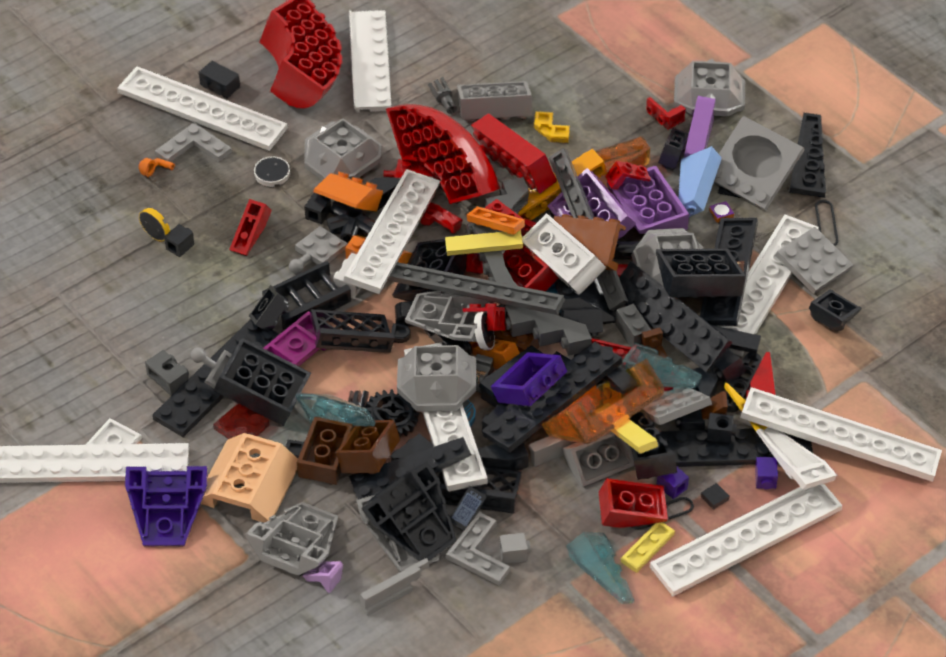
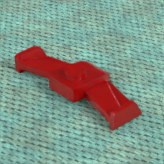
[420,202,463,234]

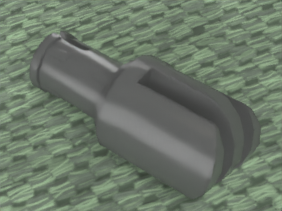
[428,77,457,114]

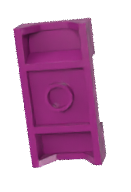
[263,311,326,366]

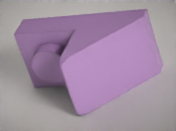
[303,561,343,593]

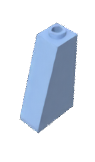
[679,146,721,217]

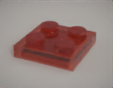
[213,403,270,439]

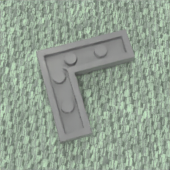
[155,123,232,162]
[446,512,510,586]

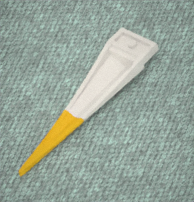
[724,383,837,490]

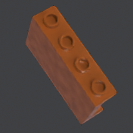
[554,214,626,271]

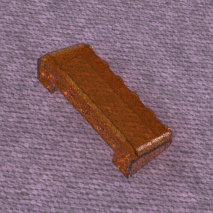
[542,358,664,444]

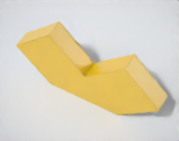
[534,111,570,143]

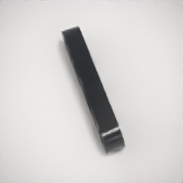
[726,353,762,413]

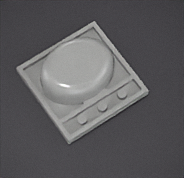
[714,116,805,211]

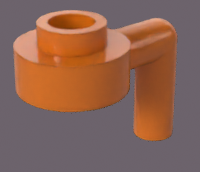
[139,158,175,177]

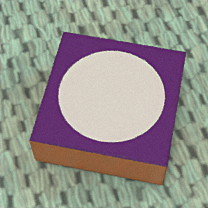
[709,201,734,223]

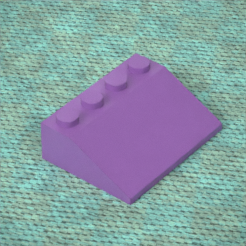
[606,166,689,234]
[548,168,637,239]

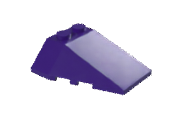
[125,466,208,546]

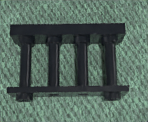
[262,261,351,331]

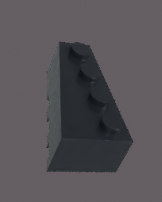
[624,409,677,480]

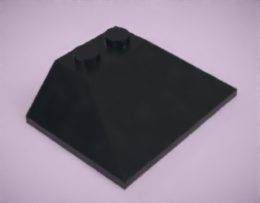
[554,278,616,324]

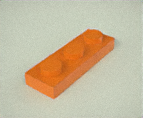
[467,206,525,234]

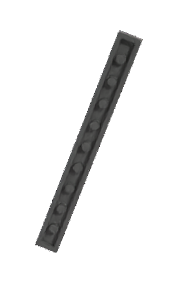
[549,148,628,312]
[388,262,565,315]

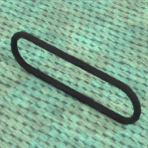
[815,200,839,246]
[632,497,694,530]

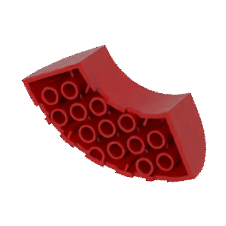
[259,0,342,108]
[386,104,501,204]

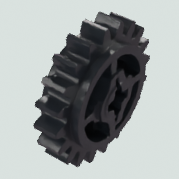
[364,389,419,438]

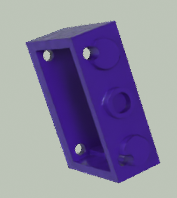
[490,352,567,406]

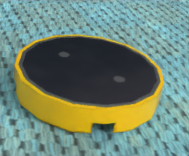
[139,208,170,241]

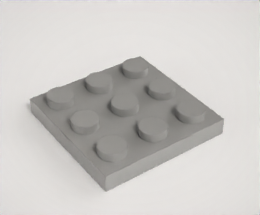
[775,227,853,294]
[633,384,712,425]

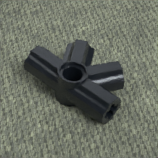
[326,201,376,243]

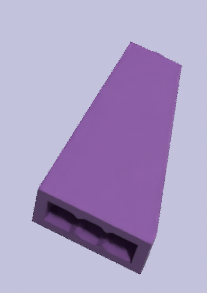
[684,96,715,158]

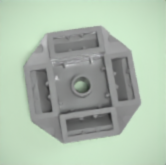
[674,59,745,116]
[304,118,382,181]
[631,228,704,286]
[397,345,476,412]

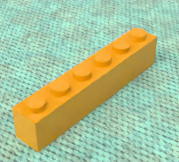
[518,148,608,220]

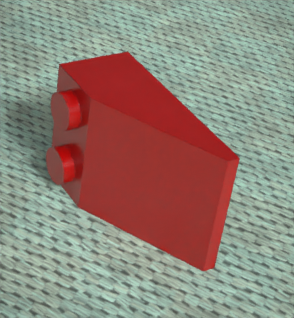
[599,478,668,528]

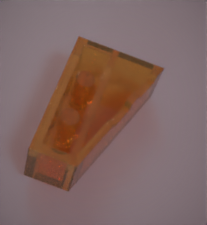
[595,136,650,174]

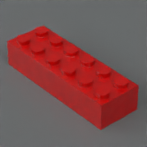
[471,113,557,194]

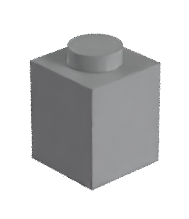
[499,533,531,564]

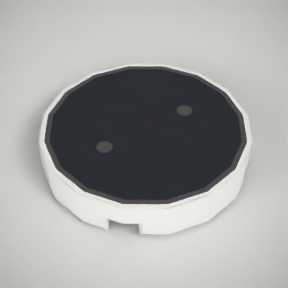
[254,157,290,187]
[474,311,495,351]

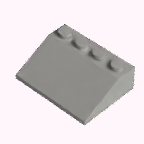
[457,81,532,122]

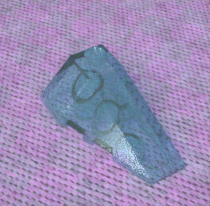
[621,343,702,388]
[295,393,376,426]
[566,532,635,604]

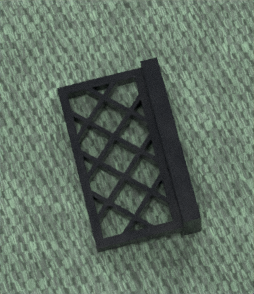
[310,309,395,353]
[438,466,522,514]

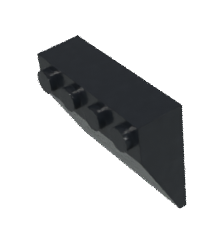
[392,239,467,301]
[656,249,746,298]
[213,338,311,426]

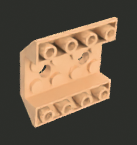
[201,433,298,523]

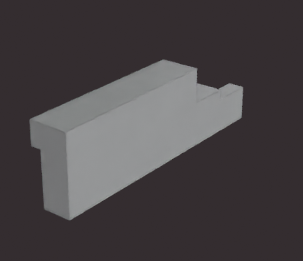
[529,426,599,467]
[360,558,429,616]

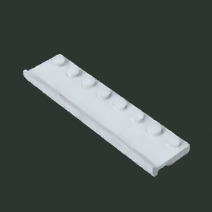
[349,10,391,112]

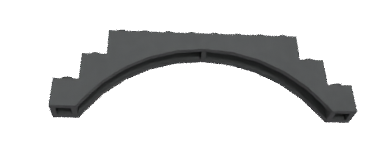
[467,177,592,356]

